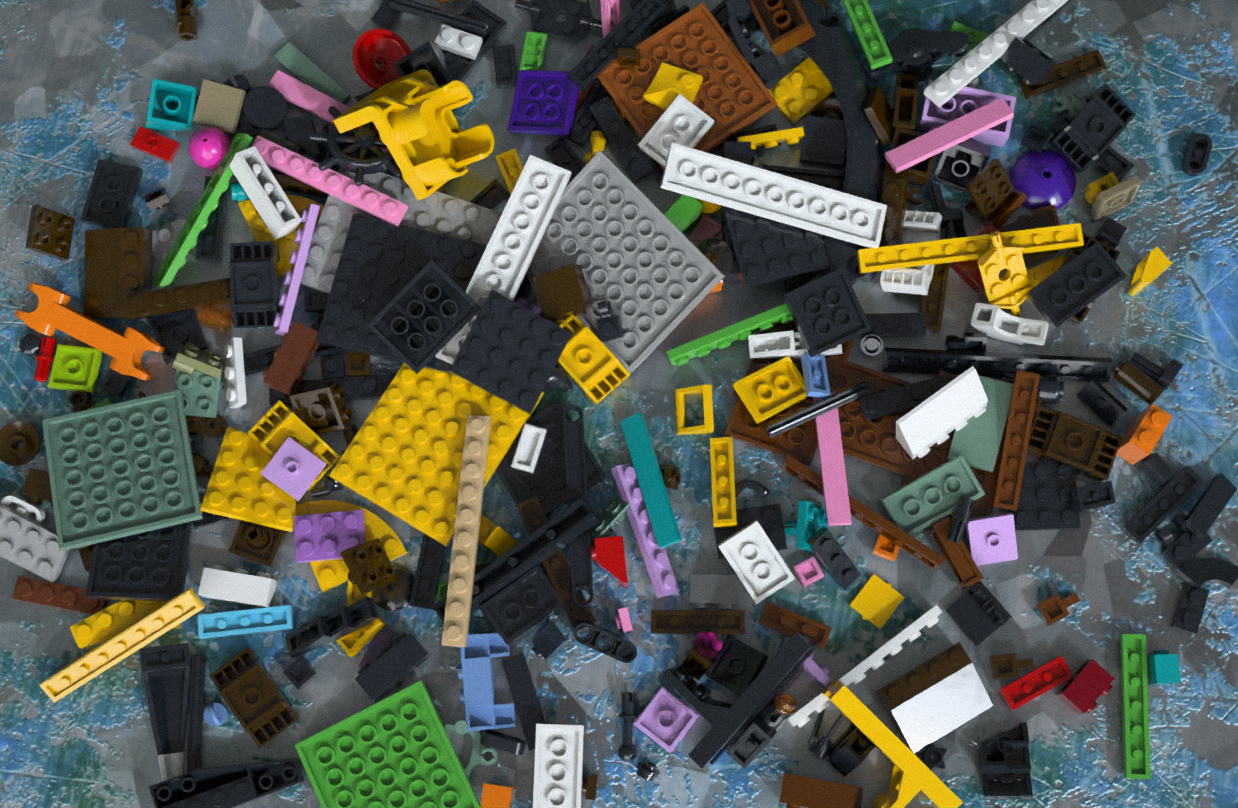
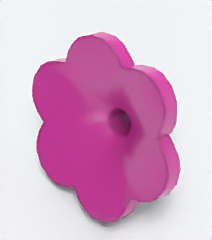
[693,631,722,652]

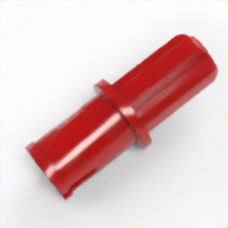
[34,337,56,382]

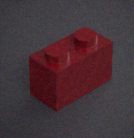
[1056,659,1115,714]

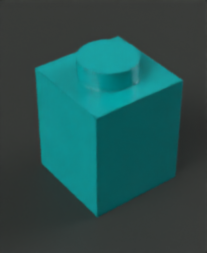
[1147,650,1181,685]

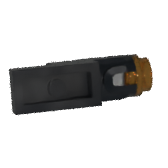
[727,693,797,769]

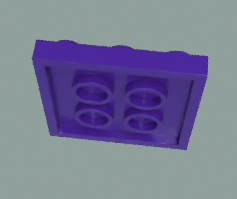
[507,70,579,135]

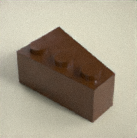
[779,773,863,808]

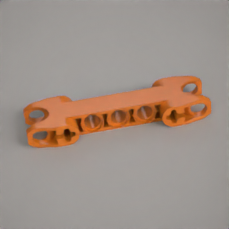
[15,282,165,381]

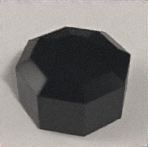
[19,334,41,356]

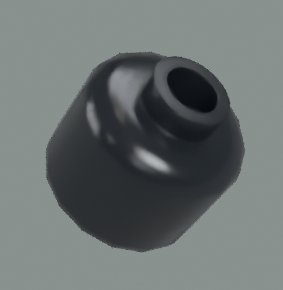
[1037,374,1064,404]

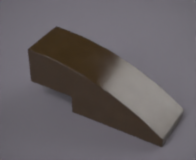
[892,74,919,129]

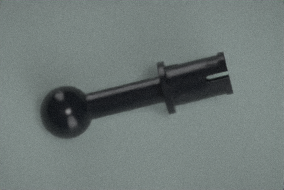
[618,692,638,762]

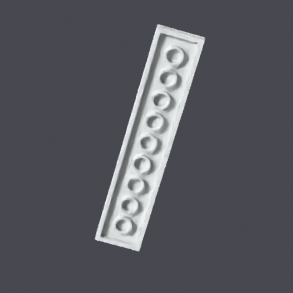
[660,143,887,248]
[435,155,571,364]

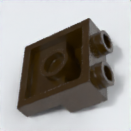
[289,381,352,434]

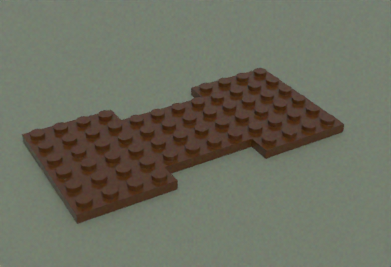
[724,320,1005,519]

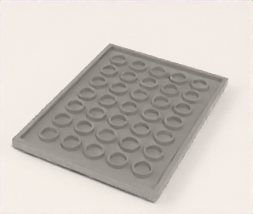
[529,150,725,373]
[300,167,502,294]

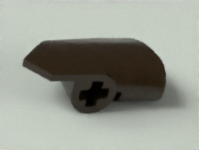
[175,0,199,41]

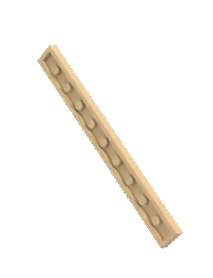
[441,415,491,647]

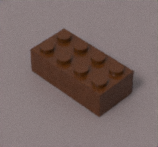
[748,0,816,57]

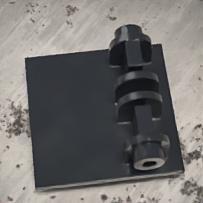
[946,581,1012,646]

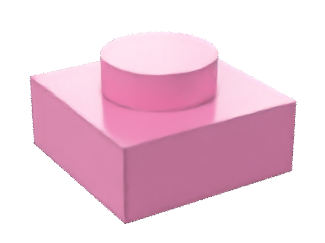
[615,607,633,634]

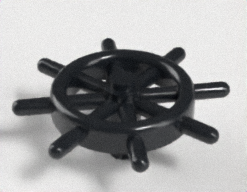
[308,106,402,186]

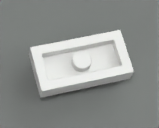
[435,24,483,60]

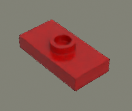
[130,126,180,163]

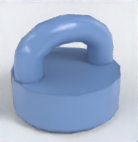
[204,702,229,726]

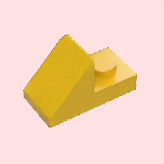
[478,515,518,557]

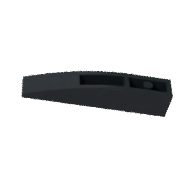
[149,758,305,808]

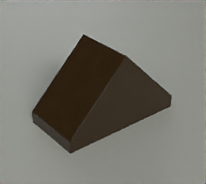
[680,639,719,681]

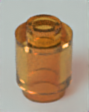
[198,305,233,333]

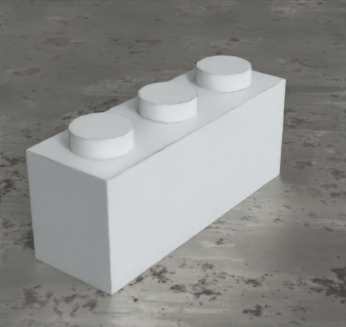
[198,565,277,608]

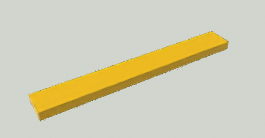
[39,587,205,702]

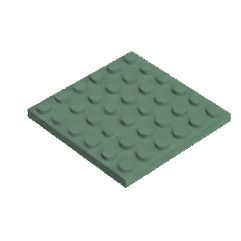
[42,390,203,551]

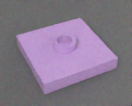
[261,437,327,501]
[966,512,1018,565]
[633,686,699,754]

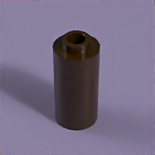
[1112,360,1165,405]

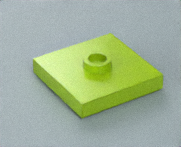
[48,344,103,393]

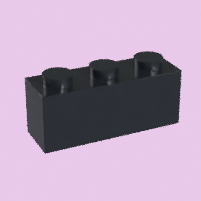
[355,632,431,702]

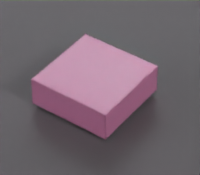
[793,556,824,588]

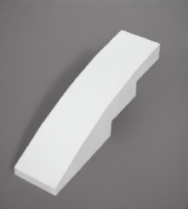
[748,331,843,358]

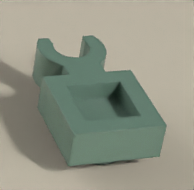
[1052,96,1087,118]

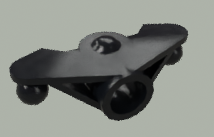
[863,28,969,82]

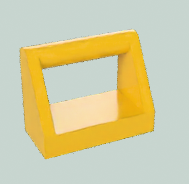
[1127,246,1172,296]
[675,384,714,435]

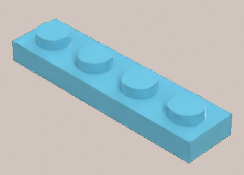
[198,605,294,639]

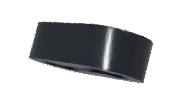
[480,730,526,755]

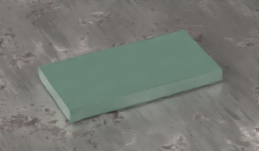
[947,375,1013,472]
[881,454,986,535]

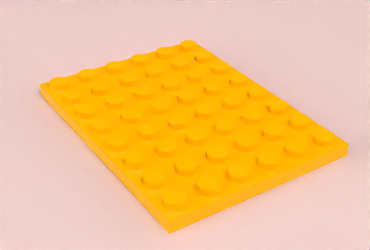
[329,363,544,547]

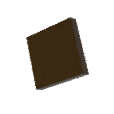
[864,85,896,145]

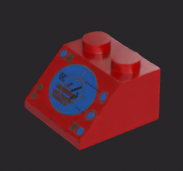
[591,536,628,588]

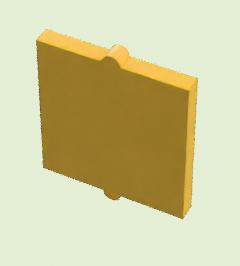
[849,574,905,629]

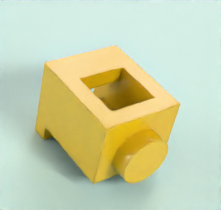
[1084,171,1120,205]

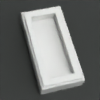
[511,423,547,474]

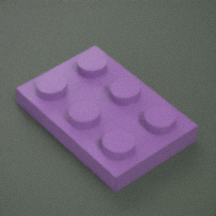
[294,510,366,563]

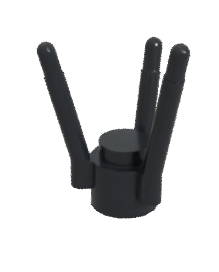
[808,710,856,759]

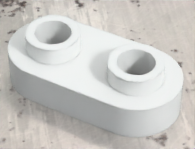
[1,495,45,524]

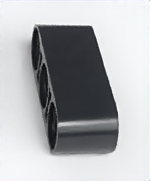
[571,619,637,663]

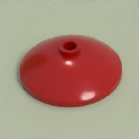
[352,29,412,90]

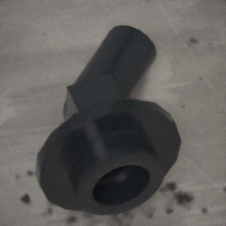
[311,475,344,498]

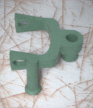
[445,720,498,777]

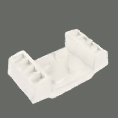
[880,210,942,295]

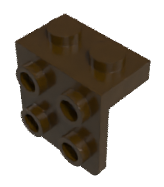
[964,158,1014,219]

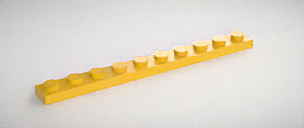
[857,223,1084,273]

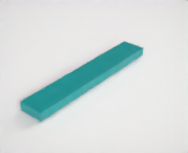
[620,412,682,549]

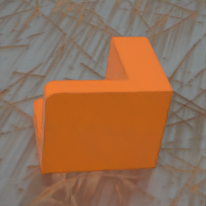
[480,783,514,808]

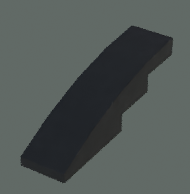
[285,596,378,658]

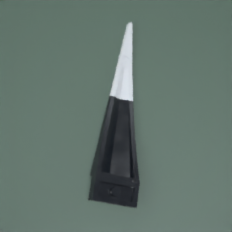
[139,643,190,781]

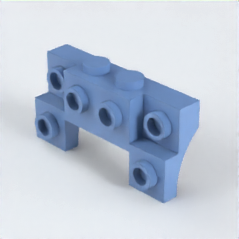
[458,633,516,732]

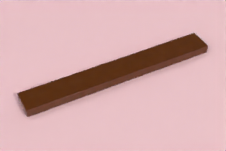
[782,454,945,571]

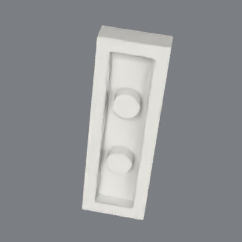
[223,337,247,408]

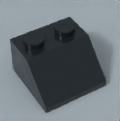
[932,139,992,193]

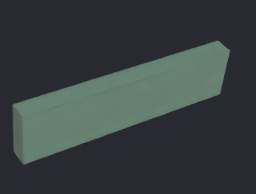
[274,42,351,104]

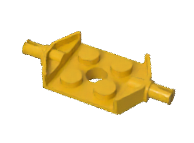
[977,231,1034,318]

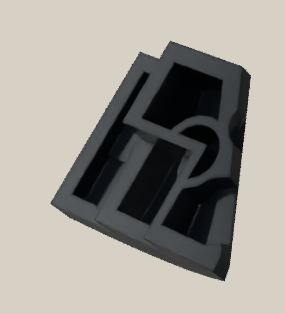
[980,722,1033,800]

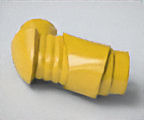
[584,131,606,165]

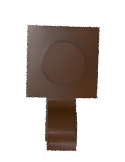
[1036,592,1081,626]

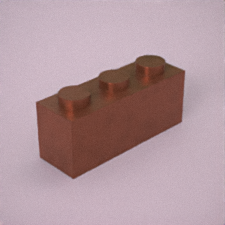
[263,321,320,396]

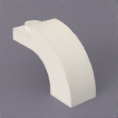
[971,303,1049,346]

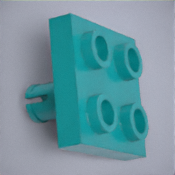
[784,501,828,553]

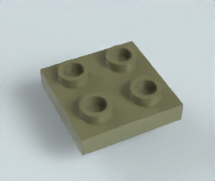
[172,343,224,379]

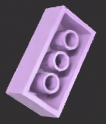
[917,79,1016,147]

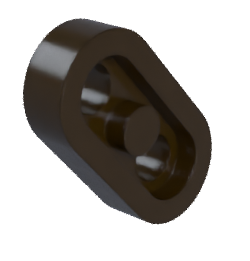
[186,415,228,438]

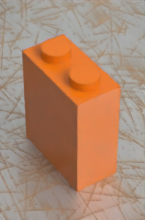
[1116,404,1173,465]

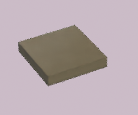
[193,79,246,133]
[1089,176,1141,221]

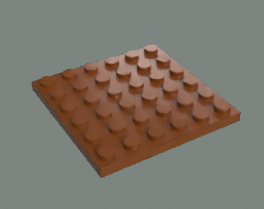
[597,3,777,171]

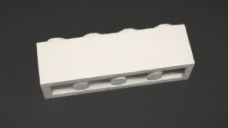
[229,146,301,240]

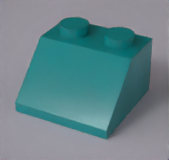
[145,79,197,132]

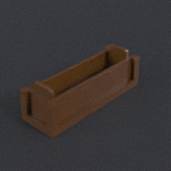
[928,517,984,589]

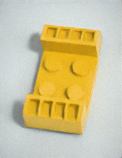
[558,315,630,406]
[247,400,341,491]

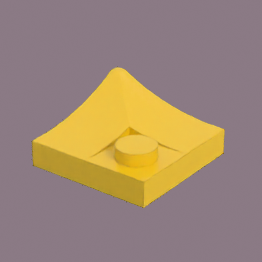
[643,62,703,110]

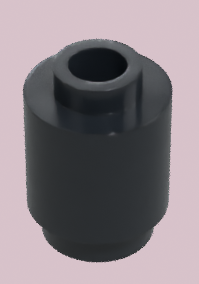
[1138,451,1174,485]

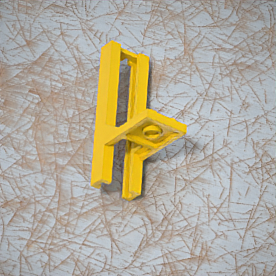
[822,679,963,808]

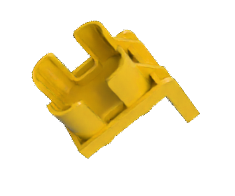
[333,69,494,200]

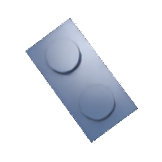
[801,352,831,399]

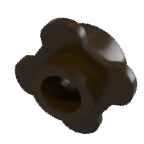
[68,390,94,413]

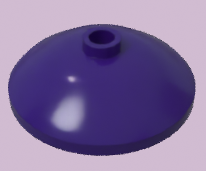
[1009,150,1076,211]

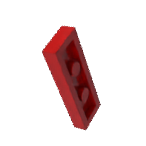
[999,655,1074,711]

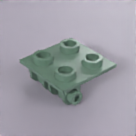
[174,370,224,418]
[590,498,631,539]

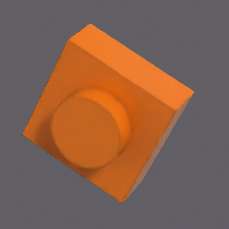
[872,534,900,562]

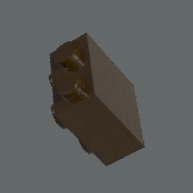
[532,263,593,324]

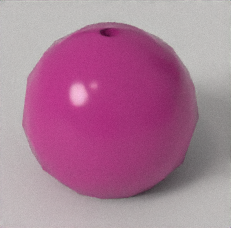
[189,126,231,170]

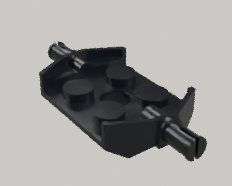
[514,0,602,42]

